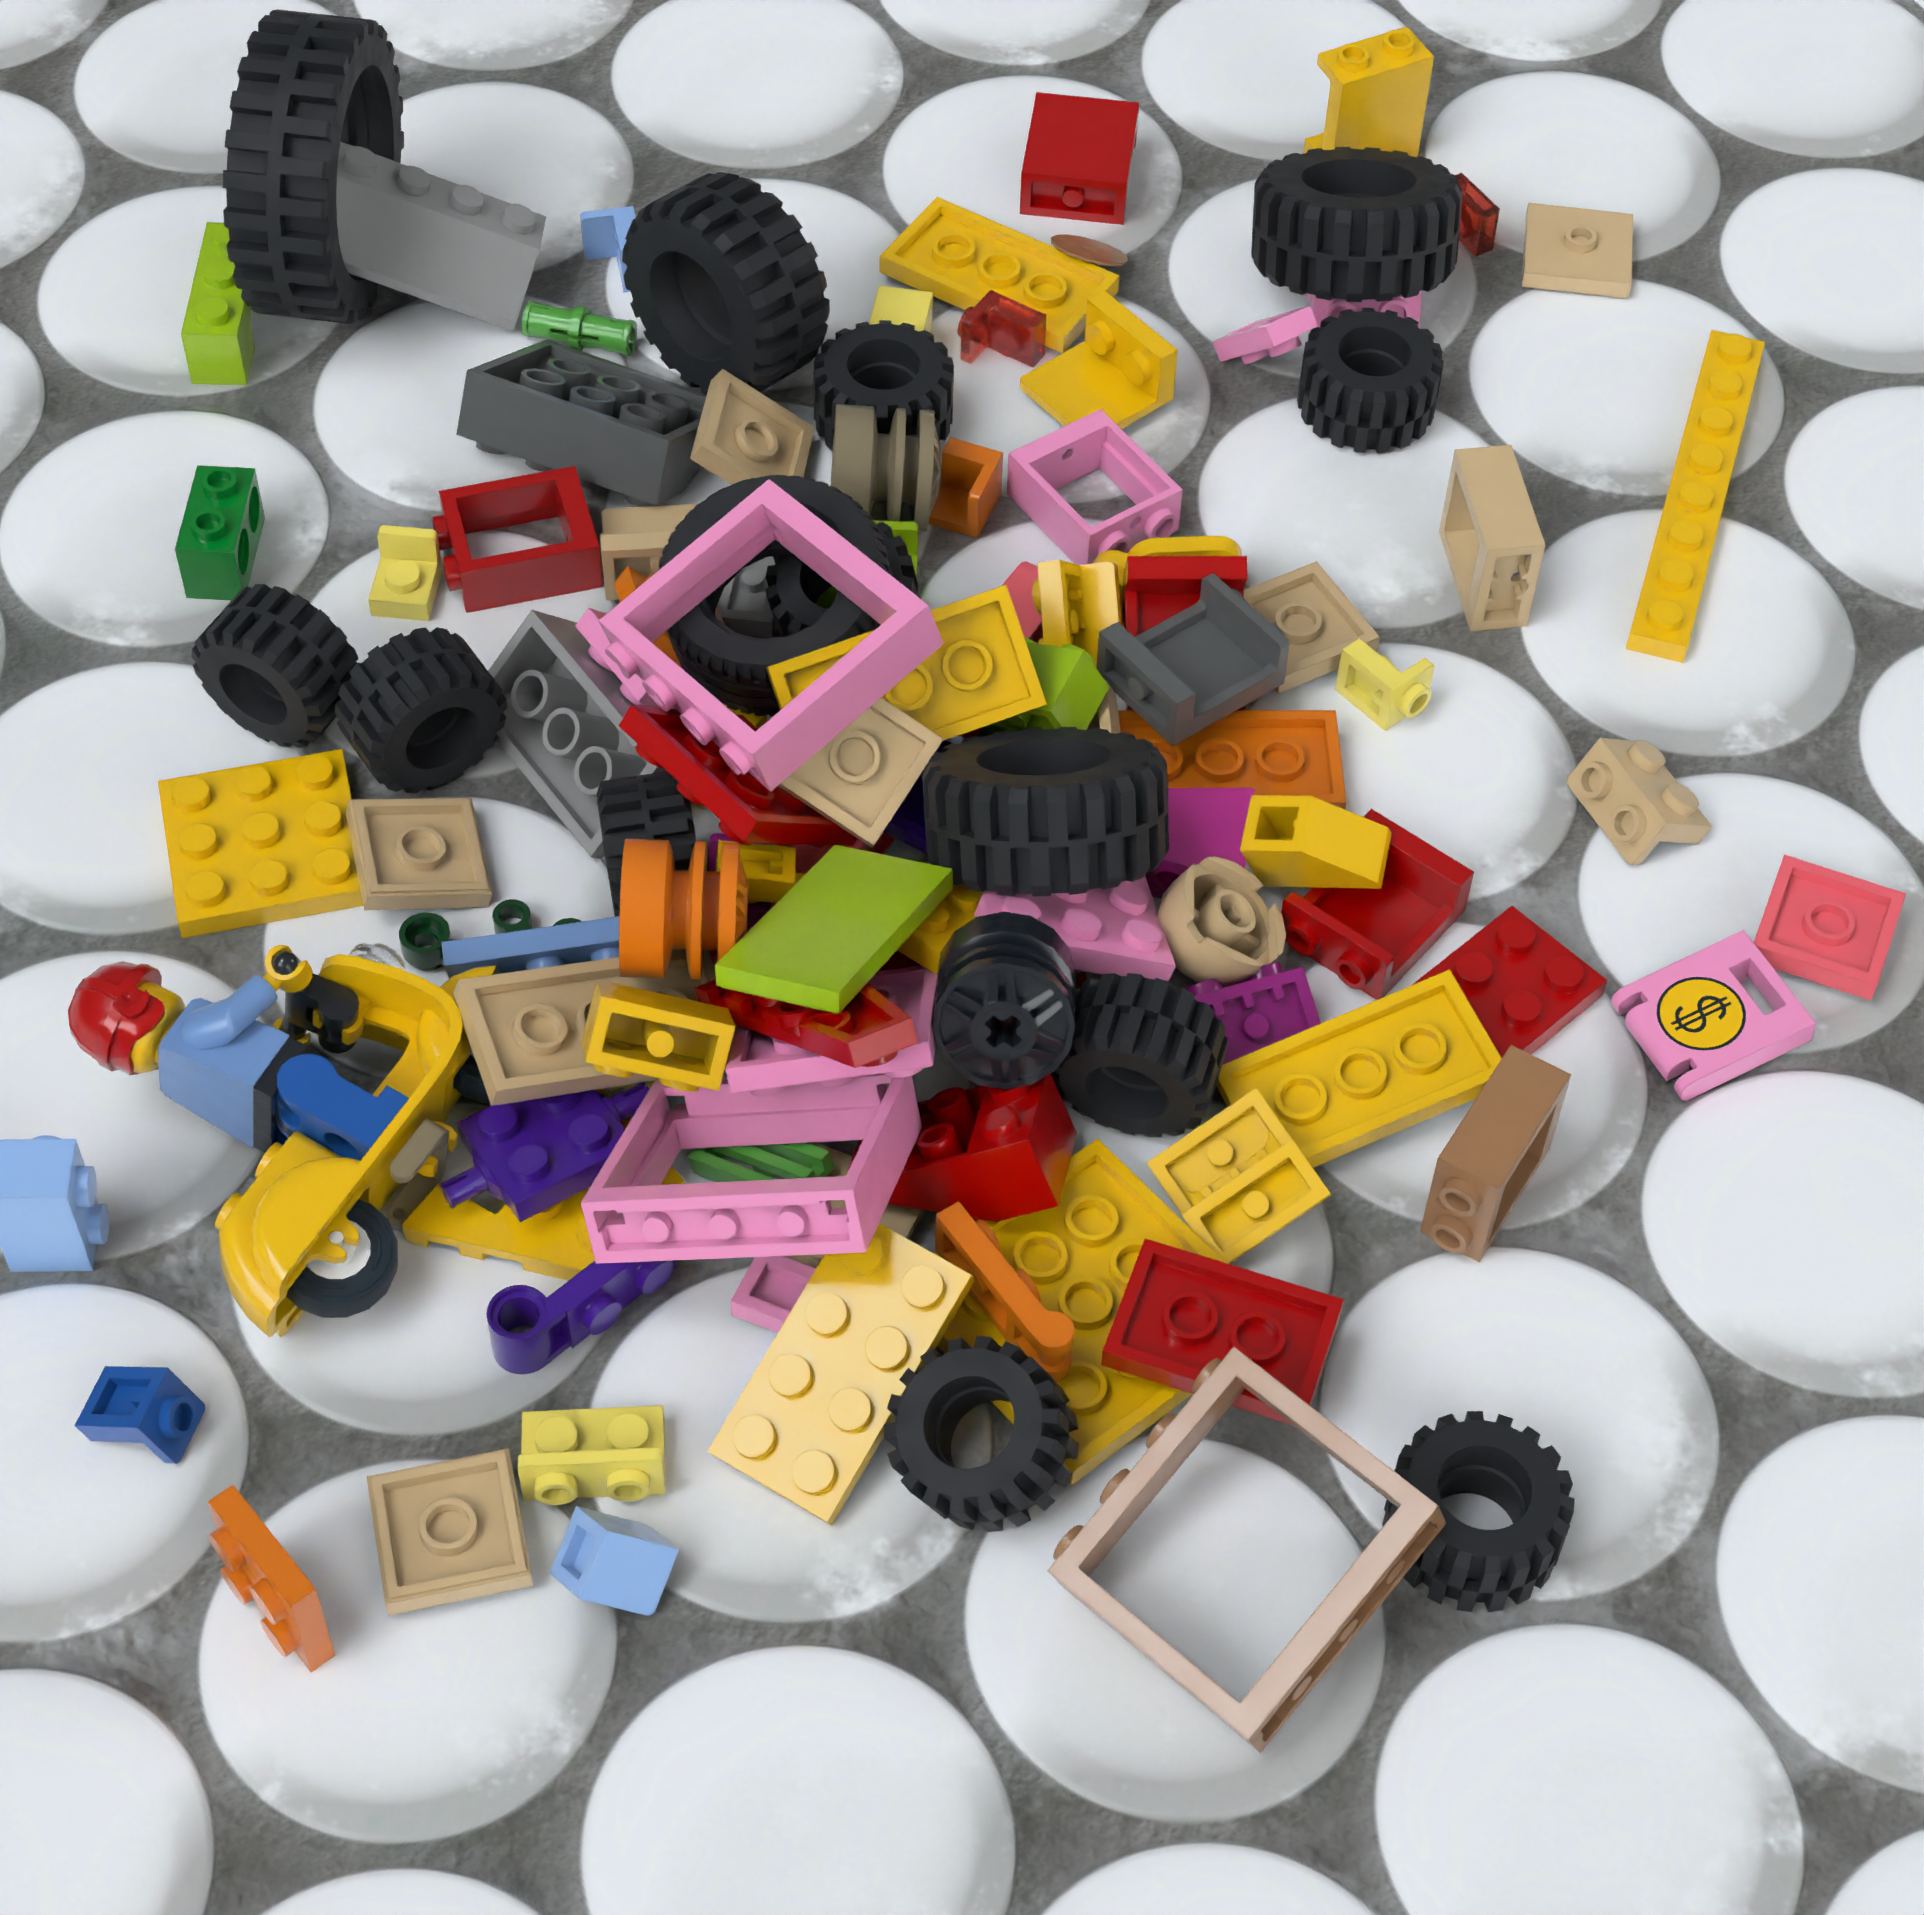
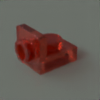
[1454,172,1500,257]
[957,290,1046,368]

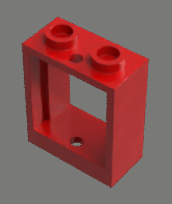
[432,466,603,613]

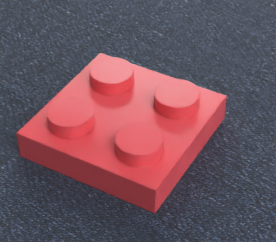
[1754,854,1906,1001]

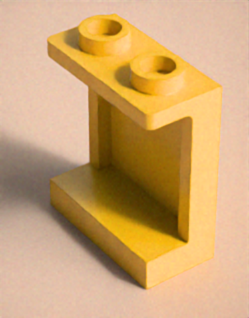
[1303,27,1434,157]

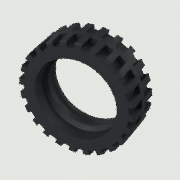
[223,9,404,324]

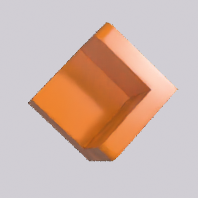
[928,437,1003,538]

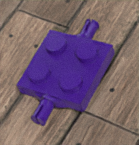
[439,1082,650,1222]

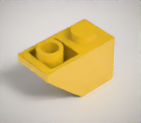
[1240,795,1392,889]

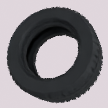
[658,475,893,717]

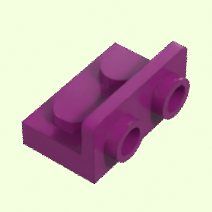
[1185,962,1321,1065]

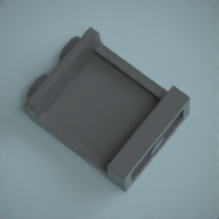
[1096,573,1290,746]

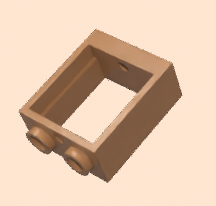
[1420,1045,1572,1262]

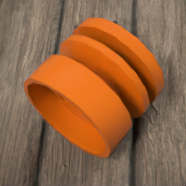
[619,839,749,980]

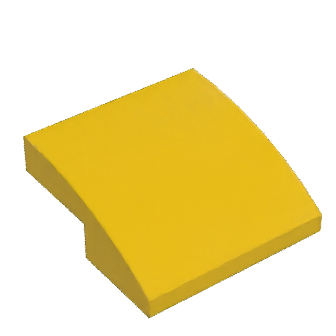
[1146,1088,1331,1264]

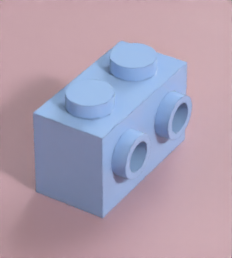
[0,1135,109,1272]

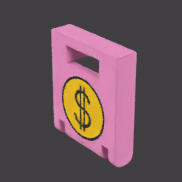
[1611,930,1816,1101]

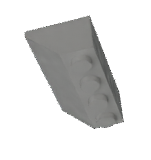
[336,141,546,331]
[488,610,666,859]

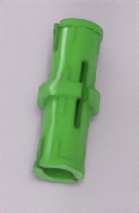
[522,301,637,356]

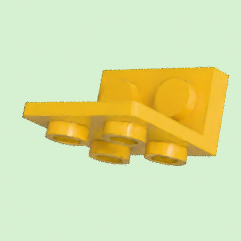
[1020,290,1178,429]

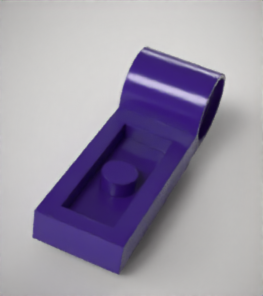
[486,1260,676,1374]

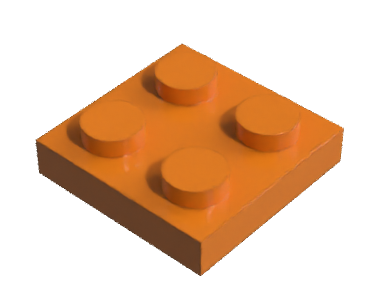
[208,1485,336,1672]

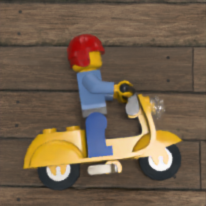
[68,943,497,1338]

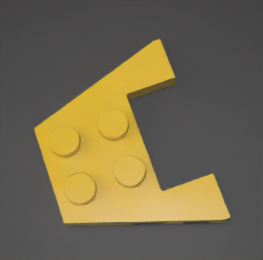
[402,1088,685,1281]

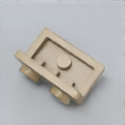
[1567,738,1713,865]

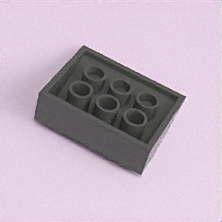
[456,339,707,507]

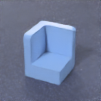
[550,1506,680,1616]

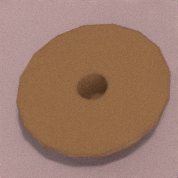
[1051,234,1128,266]

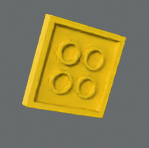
[158,749,363,938]

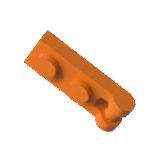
[935,1201,1075,1382]

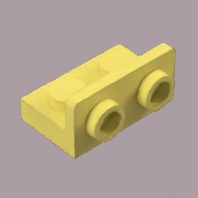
[518,1405,666,1505]

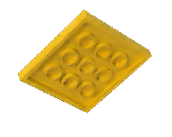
[934,1138,1225,1486]

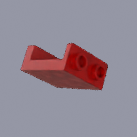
[1019,92,1139,225]
[1123,556,1248,710]
[1281,809,1474,1000]

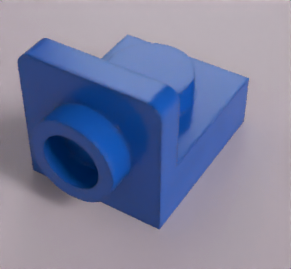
[74,1366,205,1464]

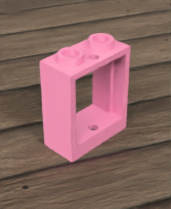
[1007,409,1183,565]

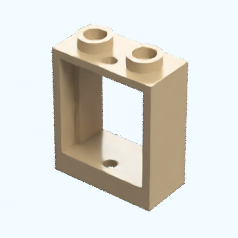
[1439,445,1545,632]

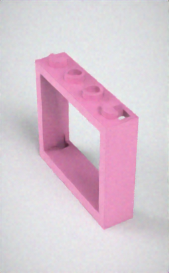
[598,479,944,791]
[581,1073,922,1264]

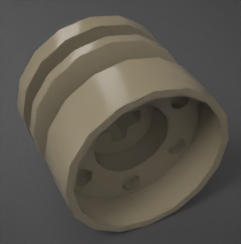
[831,404,941,531]

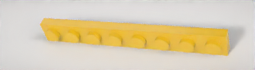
[1626,330,1765,663]

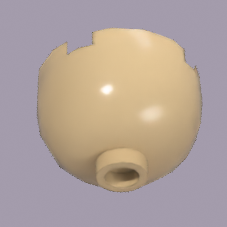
[1157,856,1286,987]

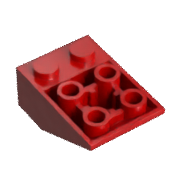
[846,1074,1077,1222]

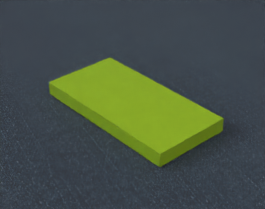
[715,845,953,1014]

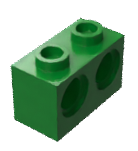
[175,465,265,600]

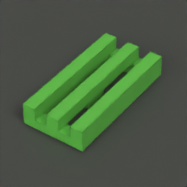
[687,1143,835,1182]

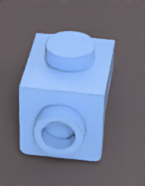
[580,206,636,293]

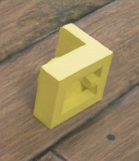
[368,525,443,621]
[1335,638,1435,731]

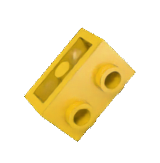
[581,979,735,1092]

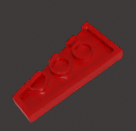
[694,979,918,1068]

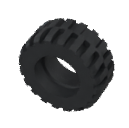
[1251,147,1462,302]
[622,172,830,395]
[922,727,1170,897]

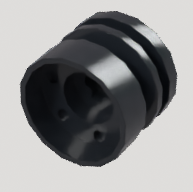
[932,911,1076,1089]

